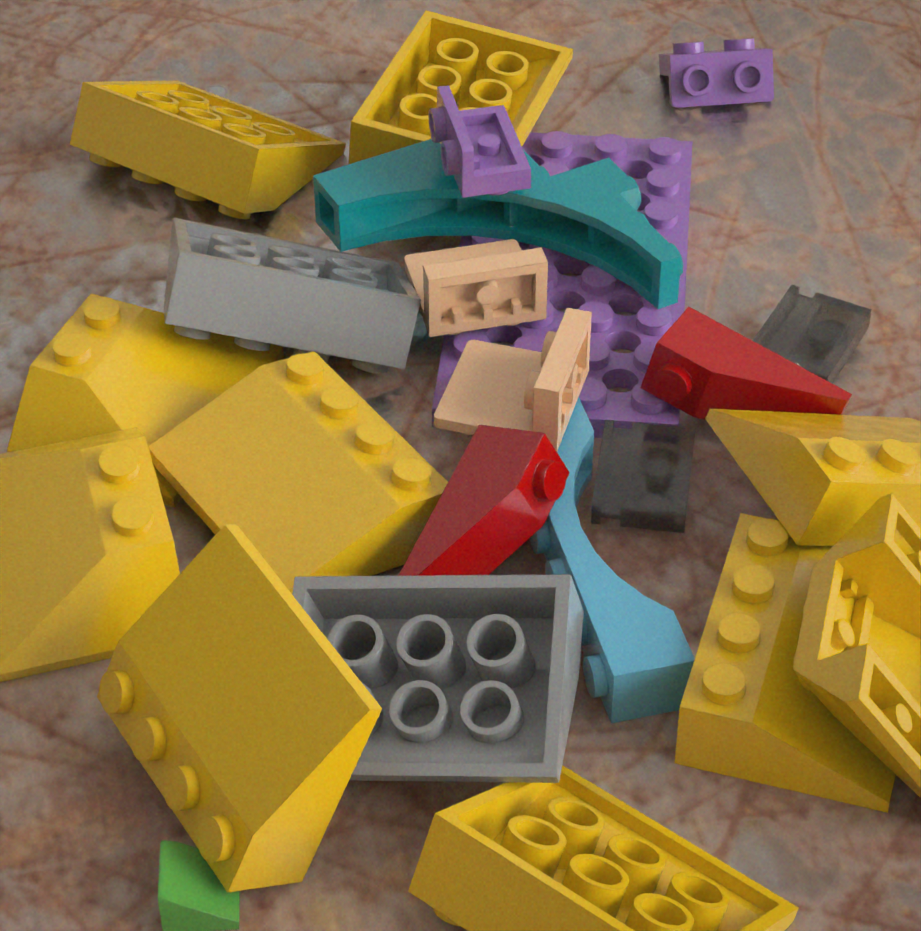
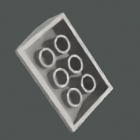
[163,218,421,373]
[292,574,584,783]

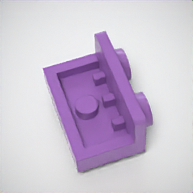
[659,38,774,108]
[428,85,531,198]

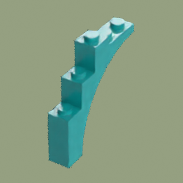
[313,139,683,309]

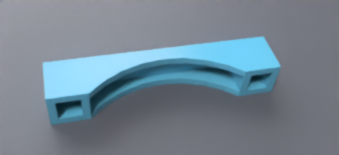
[530,397,695,724]

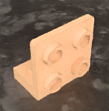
[404,239,548,337]
[434,308,592,451]

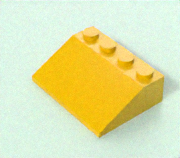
[348,10,574,165]
[70,80,346,219]
[148,351,448,594]
[705,409,921,546]
[674,513,896,813]
[97,524,382,893]
[408,765,799,931]

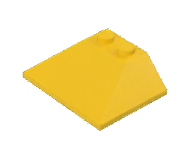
[7,293,284,507]
[0,427,180,682]
[793,493,921,798]

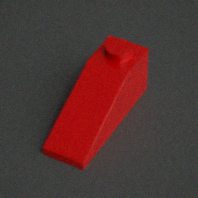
[640,306,852,420]
[398,425,570,576]

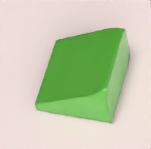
[158,840,240,931]

